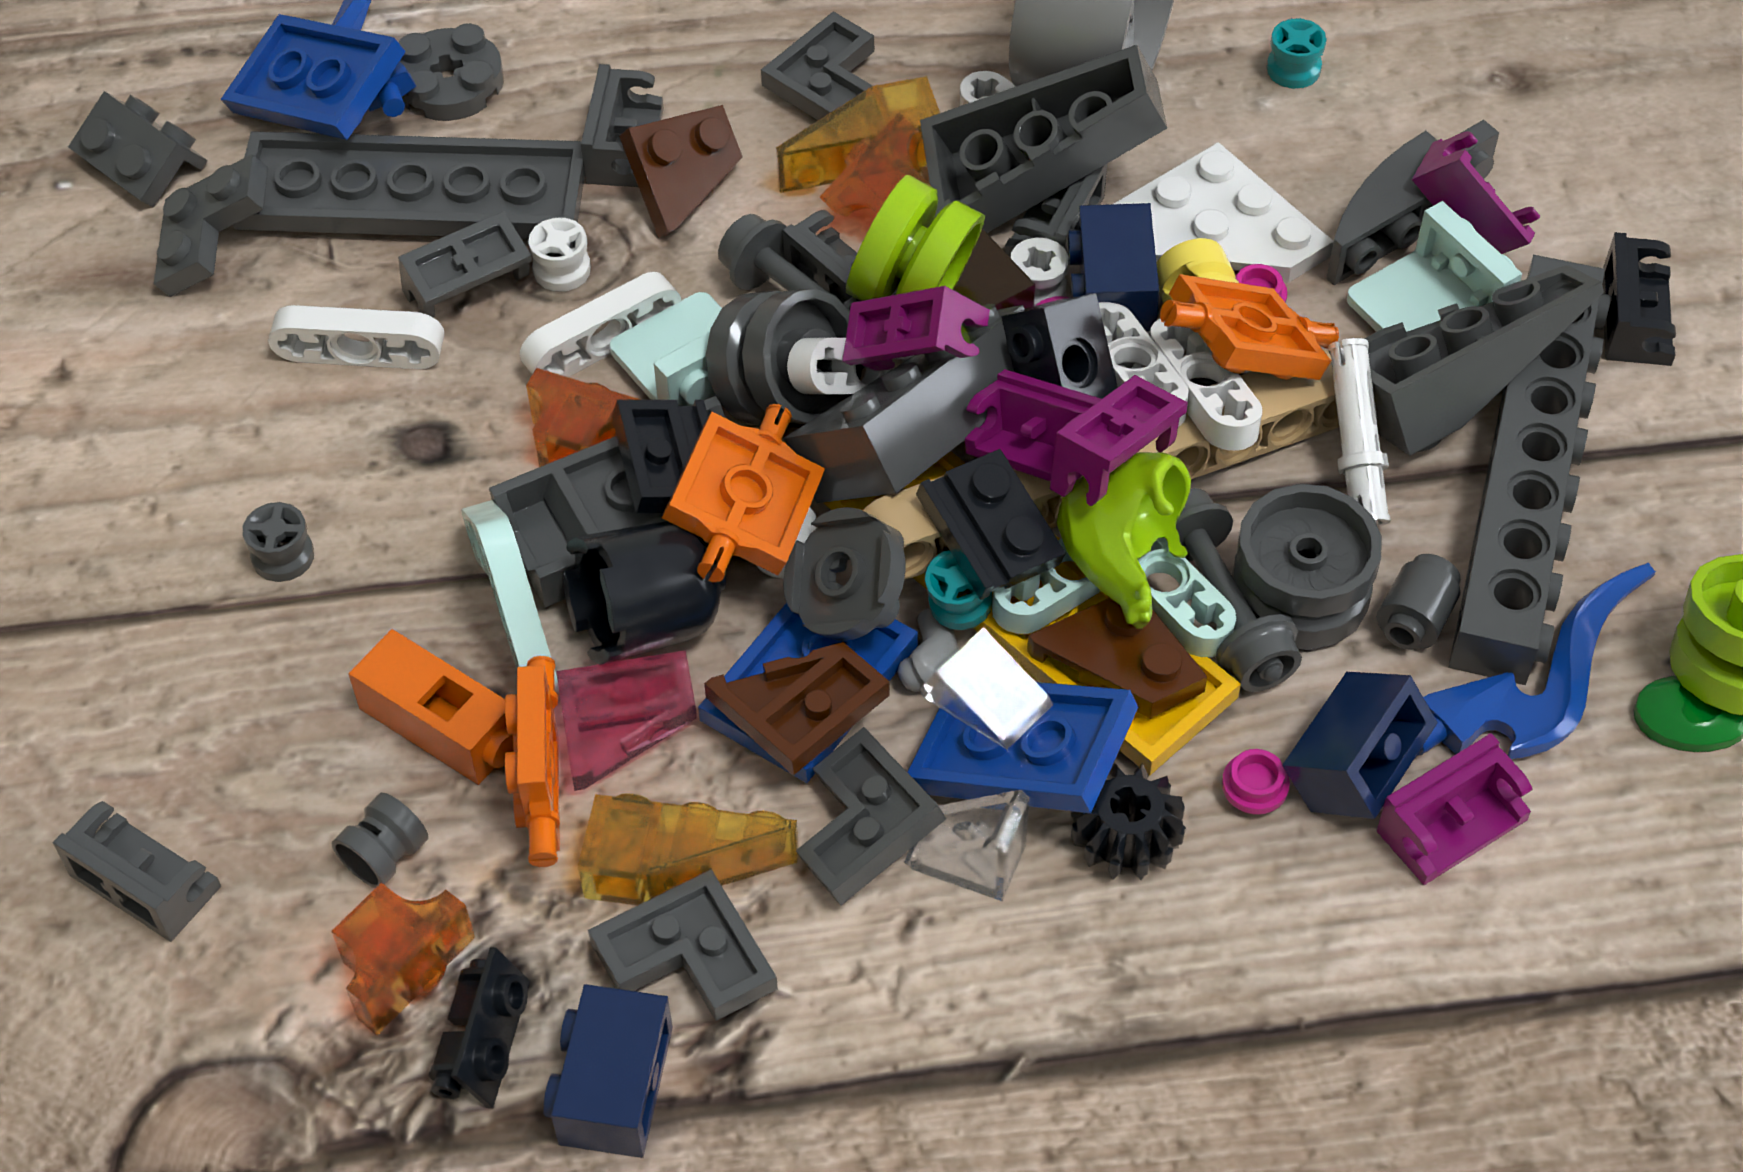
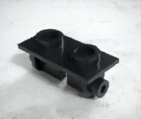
[429,947,530,1109]

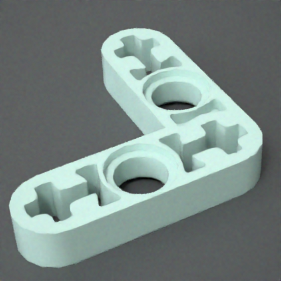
[461,500,560,694]
[992,538,1236,658]

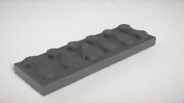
[233,131,585,239]

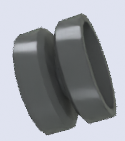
[706,288,863,425]
[1232,484,1382,650]

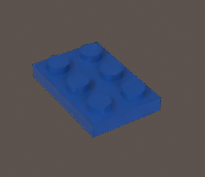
[221,14,406,140]
[698,602,918,783]
[907,675,1138,813]

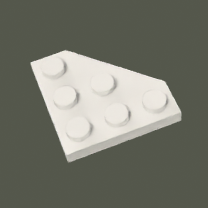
[1114,142,1334,283]

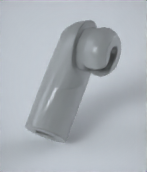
[898,608,960,692]

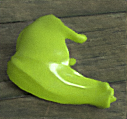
[1057,452,1191,629]

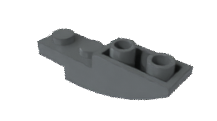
[1326,120,1499,285]

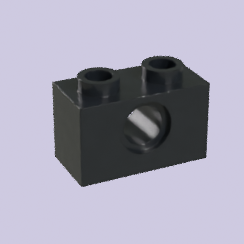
[1001,293,1118,399]

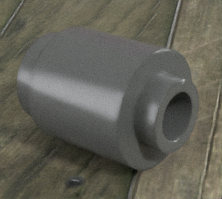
[1376,554,1461,649]

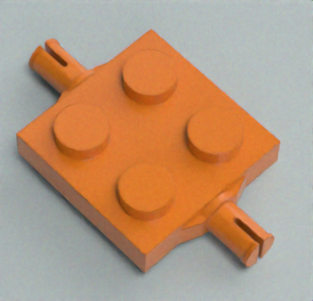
[1160,274,1339,380]
[662,404,825,582]
[505,656,560,867]

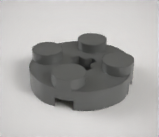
[398,23,504,121]
[783,507,906,641]

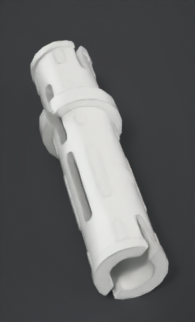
[1328,338,1391,526]

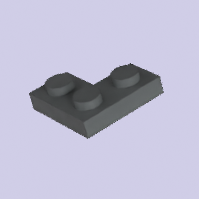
[761,11,881,136]
[154,154,268,297]
[796,727,946,905]
[588,869,778,1021]

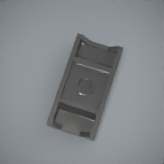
[489,396,725,608]

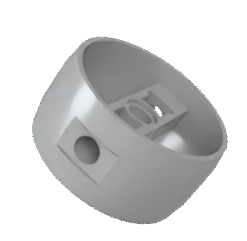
[1009,0,1174,87]

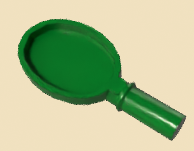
[1633,676,1743,752]

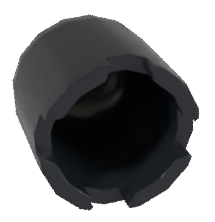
[563,522,726,665]

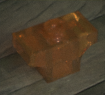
[820,112,930,217]
[526,368,641,467]
[331,883,475,1035]

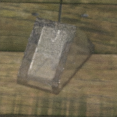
[919,627,1053,750]
[904,790,1030,901]

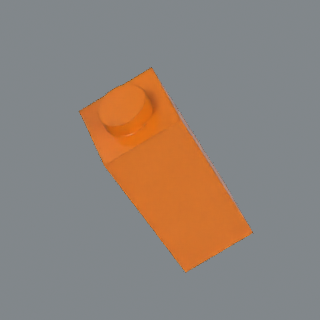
[348,629,514,785]

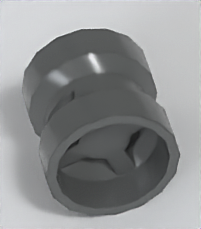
[331,792,428,889]

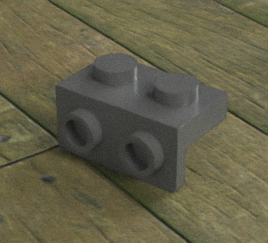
[68,91,208,207]

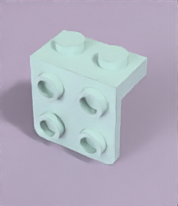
[1347,201,1522,332]
[610,292,722,406]

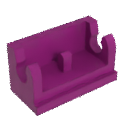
[1411,131,1540,254]
[842,286,990,371]
[965,369,1101,481]
[1049,375,1188,506]
[1376,733,1533,885]

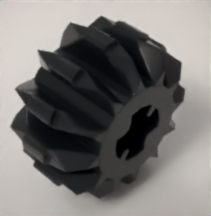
[1071,762,1186,881]

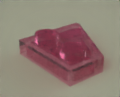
[556,650,697,791]

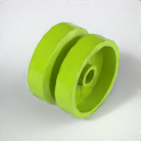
[846,175,985,301]
[1669,554,1743,715]

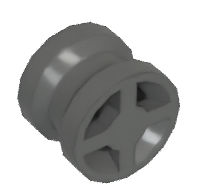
[243,502,314,582]

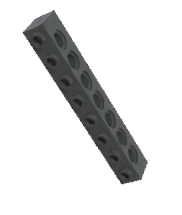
[1448,254,1611,685]

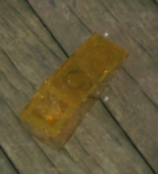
[776,76,940,193]
[578,793,799,906]

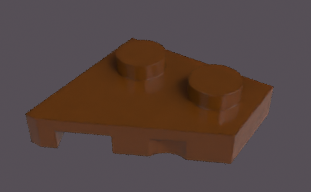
[619,105,743,238]
[1027,598,1207,719]
[704,642,890,776]

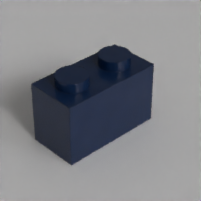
[1068,203,1159,331]
[1282,671,1438,819]
[543,984,673,1158]

